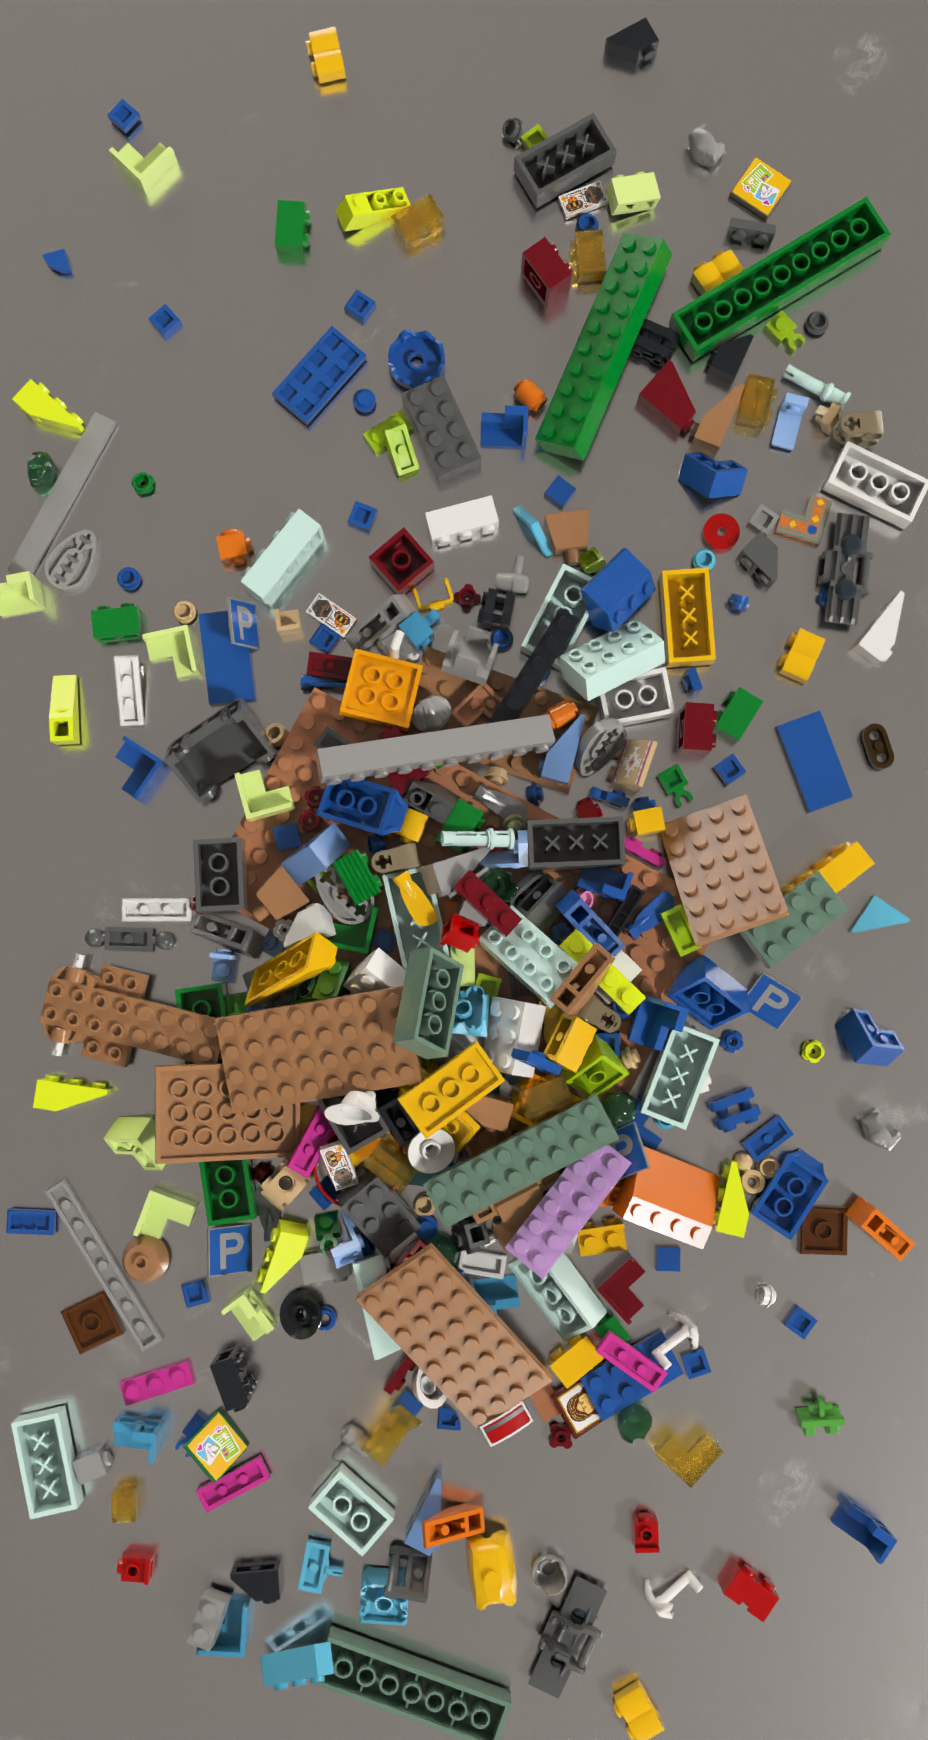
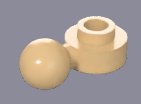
[264,723,288,748]
[734,1152,765,1195]

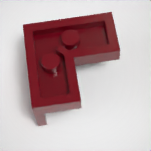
[594,1253,646,1325]

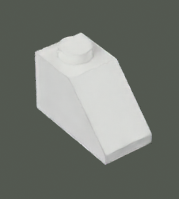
[283,903,336,949]

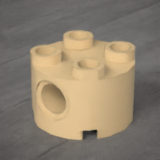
[260,1158,313,1212]

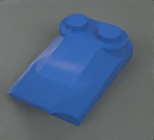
[316,779,408,836]
[750,1149,829,1240]

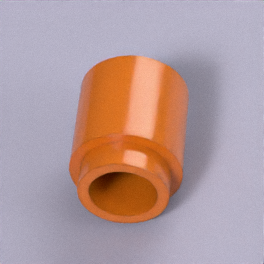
[513,379,548,413]
[542,699,579,730]

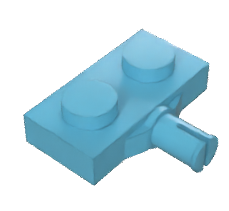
[298,1539,343,1594]

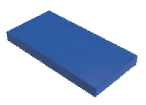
[198,610,256,706]
[776,711,853,813]

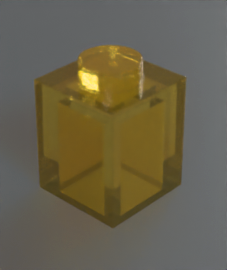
[111,1482,140,1523]

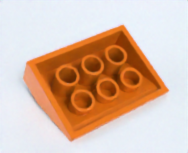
[612,1146,720,1249]

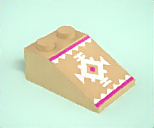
[607,740,658,795]

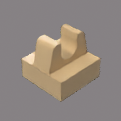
[814,403,842,436]

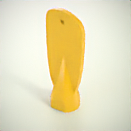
[392,870,438,926]

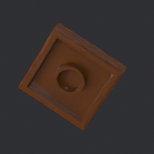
[798,1206,848,1256]
[60,1290,125,1355]

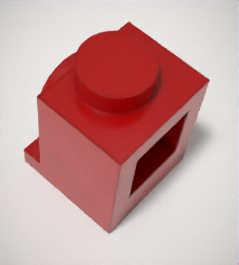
[573,797,603,818]
[440,913,480,953]
[632,1513,660,1553]
[117,1550,155,1585]

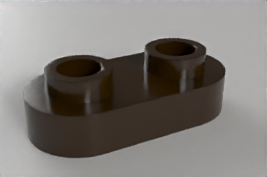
[862,724,894,770]

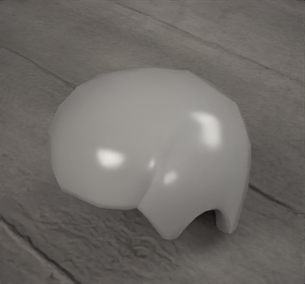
[531,1554,568,1596]

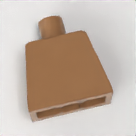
[544,509,589,566]
[252,866,312,922]

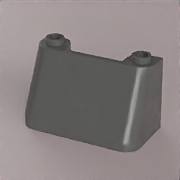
[164,697,275,803]

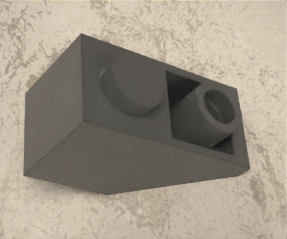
[738,531,778,588]
[403,780,460,825]

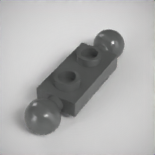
[85,927,174,952]

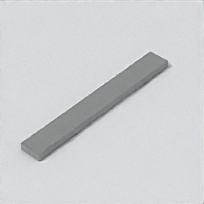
[7,411,117,575]
[44,1178,164,1353]

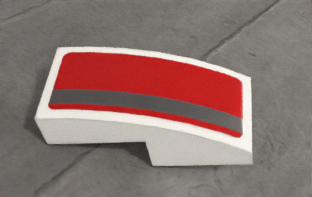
[478,1401,533,1447]

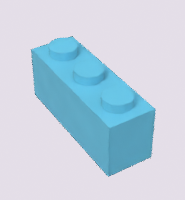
[260,1642,334,1691]

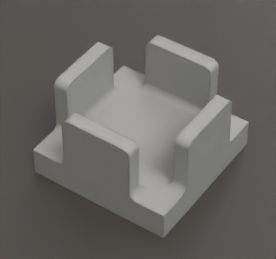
[441,625,499,686]

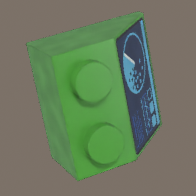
[292,959,351,1004]

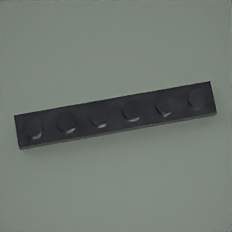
[488,607,581,723]

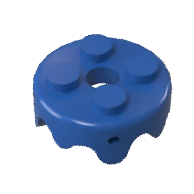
[388,329,445,389]

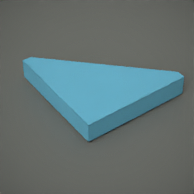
[513,505,553,558]
[849,895,911,933]

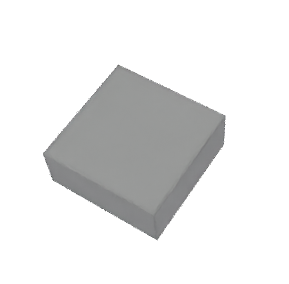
[747,504,780,536]

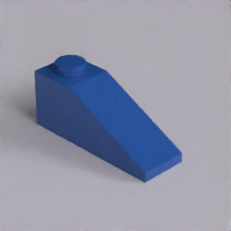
[555,889,626,956]

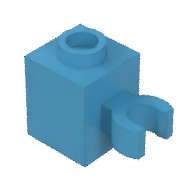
[398,608,441,651]

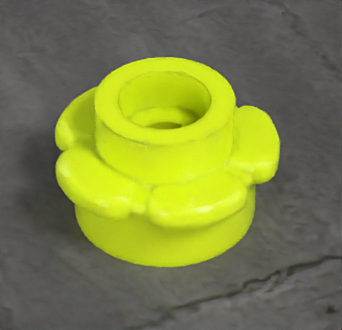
[801,1040,825,1063]

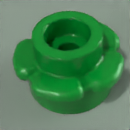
[132,472,154,495]

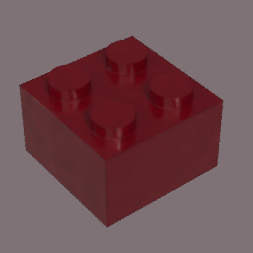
[521,237,572,308]
[369,527,434,594]
[677,702,718,757]

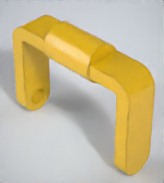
[412,577,454,612]

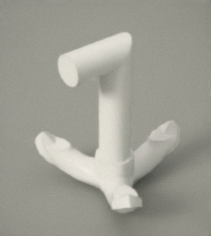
[376,630,419,662]
[651,1312,699,1370]
[644,1569,704,1619]

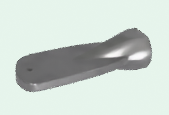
[472,783,527,821]
[256,1185,280,1242]

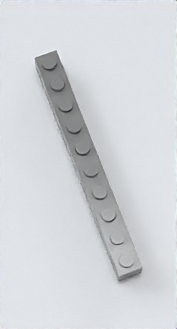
[315,714,555,785]

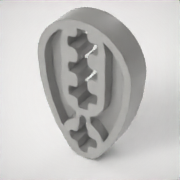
[45,529,98,592]
[575,718,627,776]
[315,867,374,924]

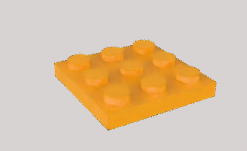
[339,649,423,732]

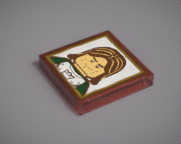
[550,1379,602,1439]

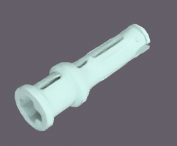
[782,364,851,411]
[440,828,515,850]

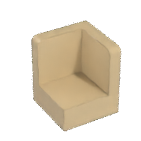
[274,608,303,637]

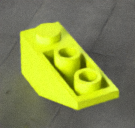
[336,187,411,231]
[12,379,85,435]
[49,675,80,745]
[33,1075,112,1111]
[712,1159,749,1238]
[256,1219,309,1293]

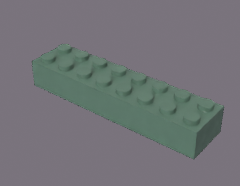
[423,1092,619,1228]
[312,1625,512,1740]

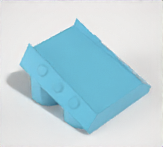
[452,986,490,1037]
[359,1565,408,1626]

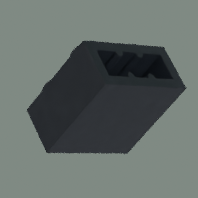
[210,1346,257,1412]

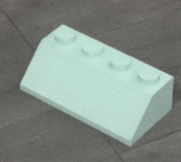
[353,1251,401,1360]
[508,1253,608,1341]

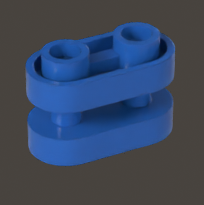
[708,1086,762,1133]

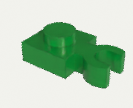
[656,763,693,807]
[314,1212,341,1255]

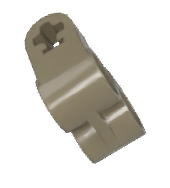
[830,410,885,449]
[372,843,421,875]
[576,996,621,1032]

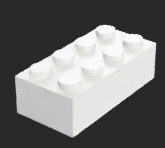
[822,441,928,529]

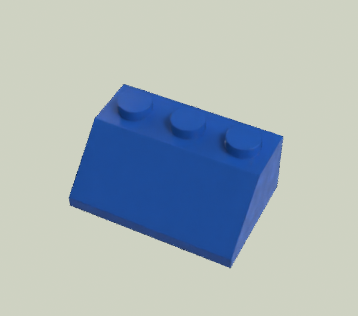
[580,548,656,633]
[667,955,749,1030]

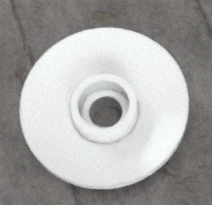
[408,1129,455,1173]

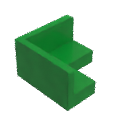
[327,905,379,954]

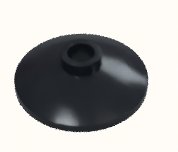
[280,1291,322,1340]

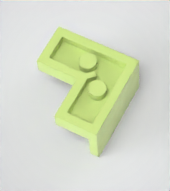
[109,143,177,193]
[0,571,46,617]
[142,625,201,680]
[234,769,295,822]
[103,1117,165,1170]
[133,1187,198,1240]
[220,1285,277,1341]

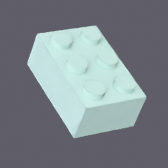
[308,1463,395,1557]

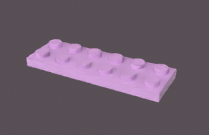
[505,1145,632,1279]

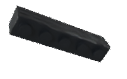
[607,884,645,937]

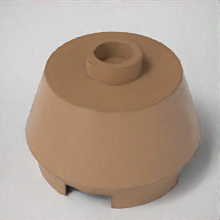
[122,1235,169,1283]

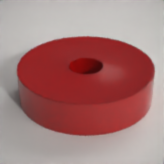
[702,513,740,552]

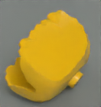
[466,1530,517,1611]

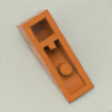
[845,1196,916,1261]
[422,1503,485,1549]

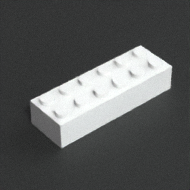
[343,947,485,1066]

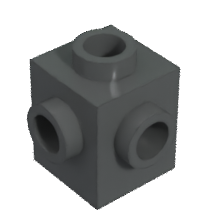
[451,1218,490,1255]

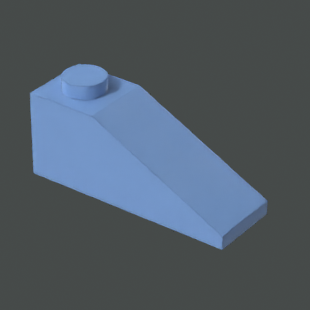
[537,714,586,786]
[404,1470,442,1556]

